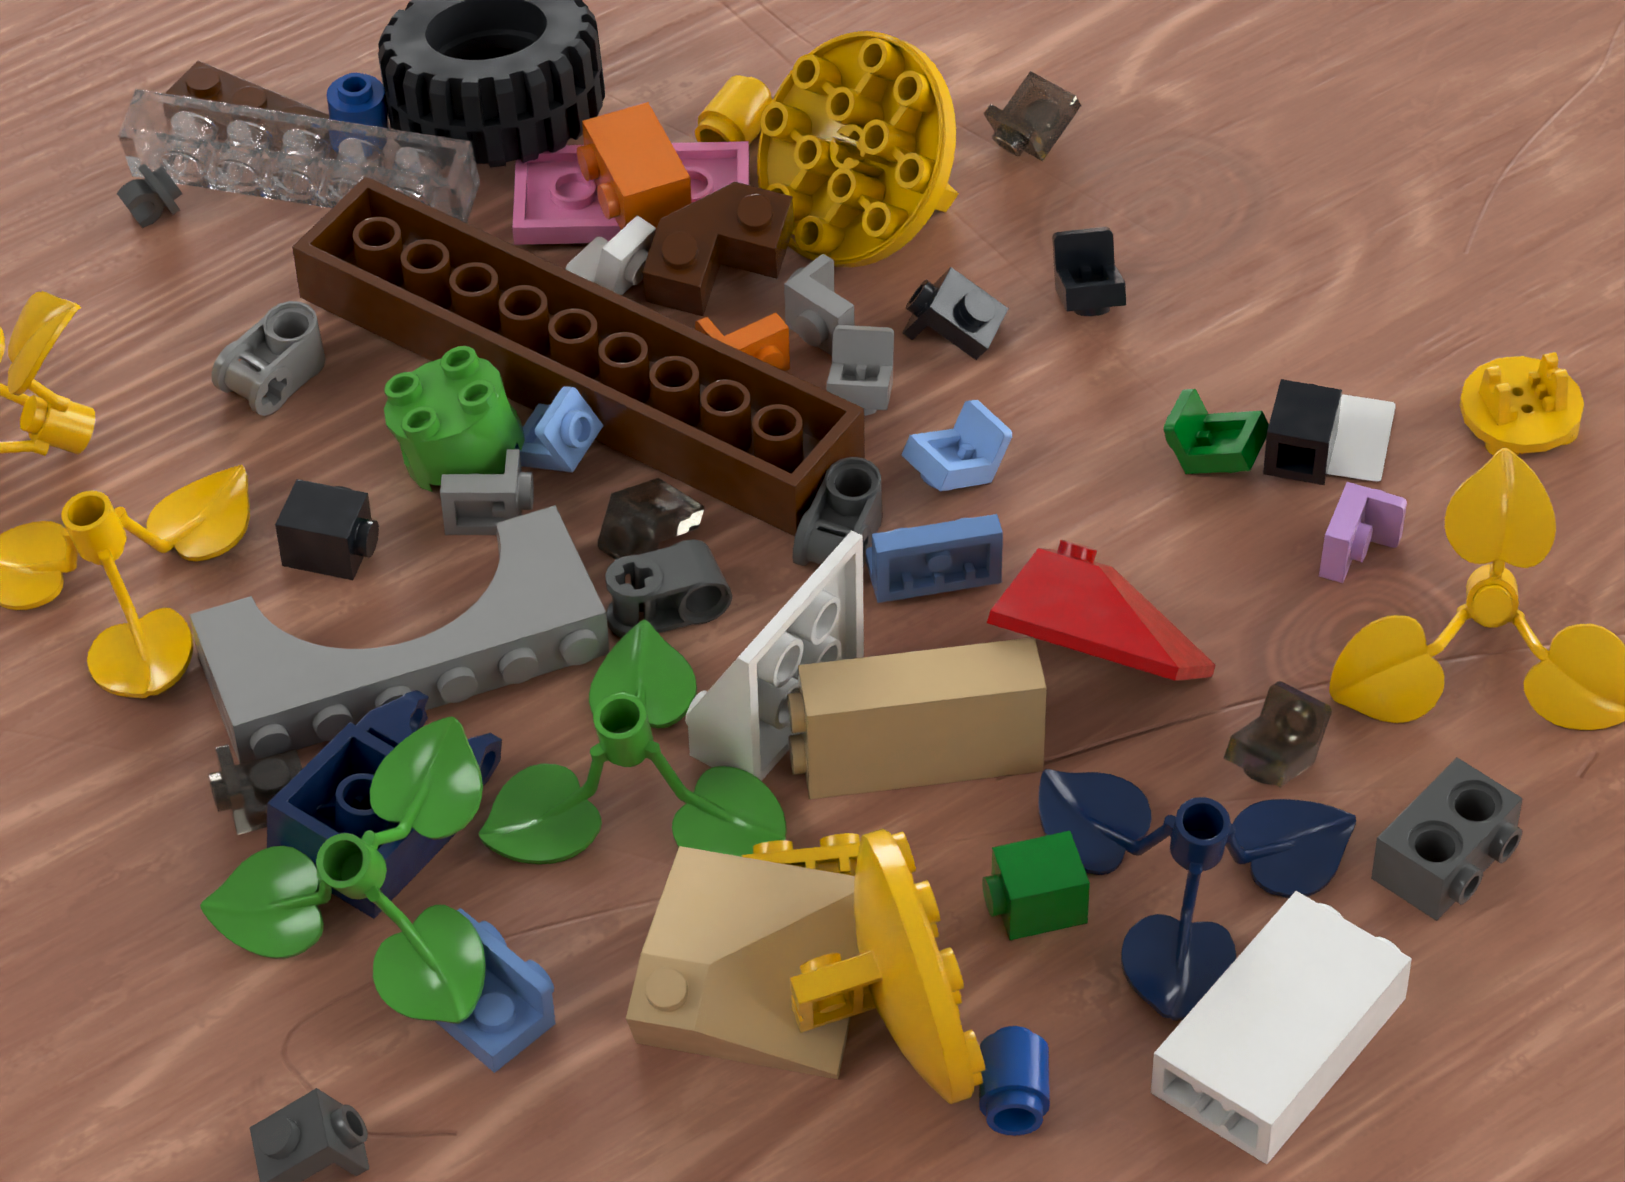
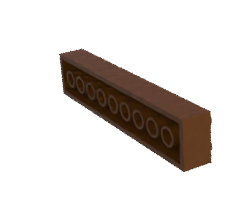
[292,176,865,536]

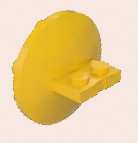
[757,31,959,268]
[790,828,985,1104]

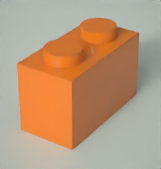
[577,102,692,230]

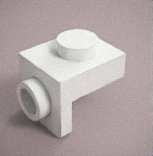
[566,215,656,295]

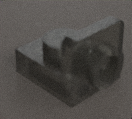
[597,478,705,560]
[208,744,302,835]

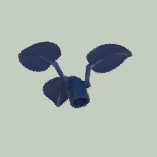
[1038,769,1356,1021]

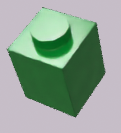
[982,831,1090,940]

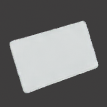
[1327,394,1396,482]

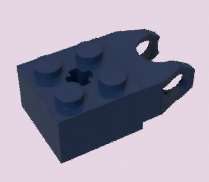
[267,690,502,919]

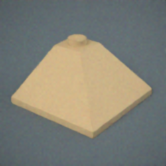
[626,846,859,1079]

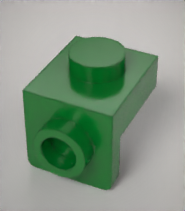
[1163,389,1269,474]

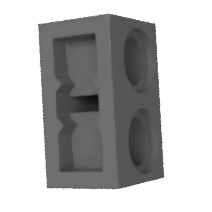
[1371,757,1523,921]

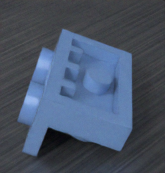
[866,514,1003,603]
[435,908,556,1073]

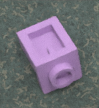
[1319,482,1407,583]

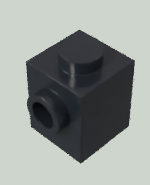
[1263,379,1342,485]
[275,479,379,580]

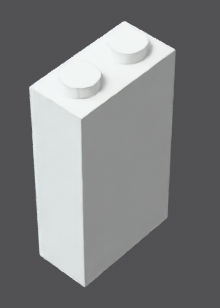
[1151,891,1412,1164]

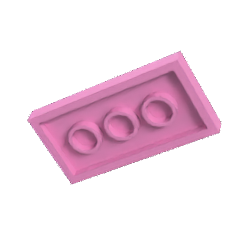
[512,141,749,245]

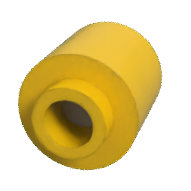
[695,75,773,145]

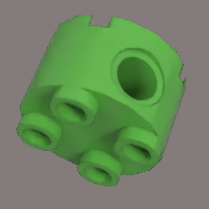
[384,346,525,492]

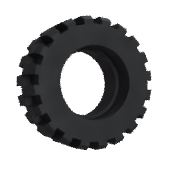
[378,0,605,168]

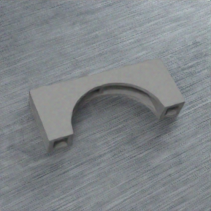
[189,505,610,767]

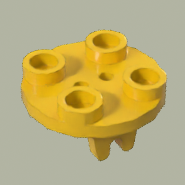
[1459,352,1584,455]

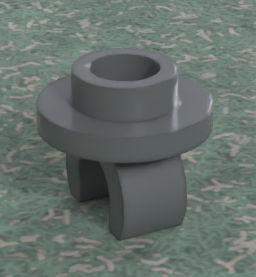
[117,163,183,228]

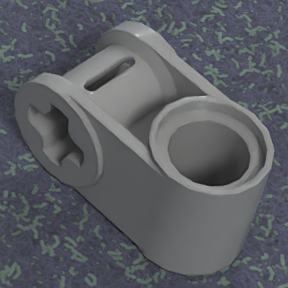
[212,301,326,416]

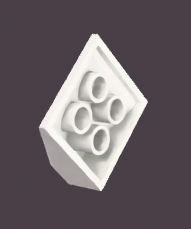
[685,530,864,781]

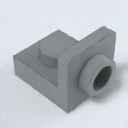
[440,449,534,535]

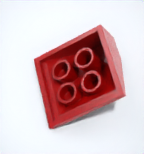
[987,540,1216,681]

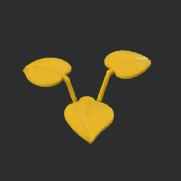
[0,291,95,456]
[1329,448,1625,730]
[0,464,250,699]

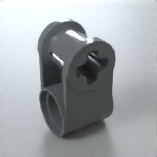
[792,457,883,568]
[605,539,733,638]

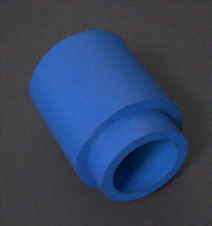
[326,73,390,160]
[979,1026,1050,1136]

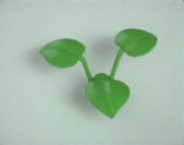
[478,620,787,864]
[200,716,486,1024]

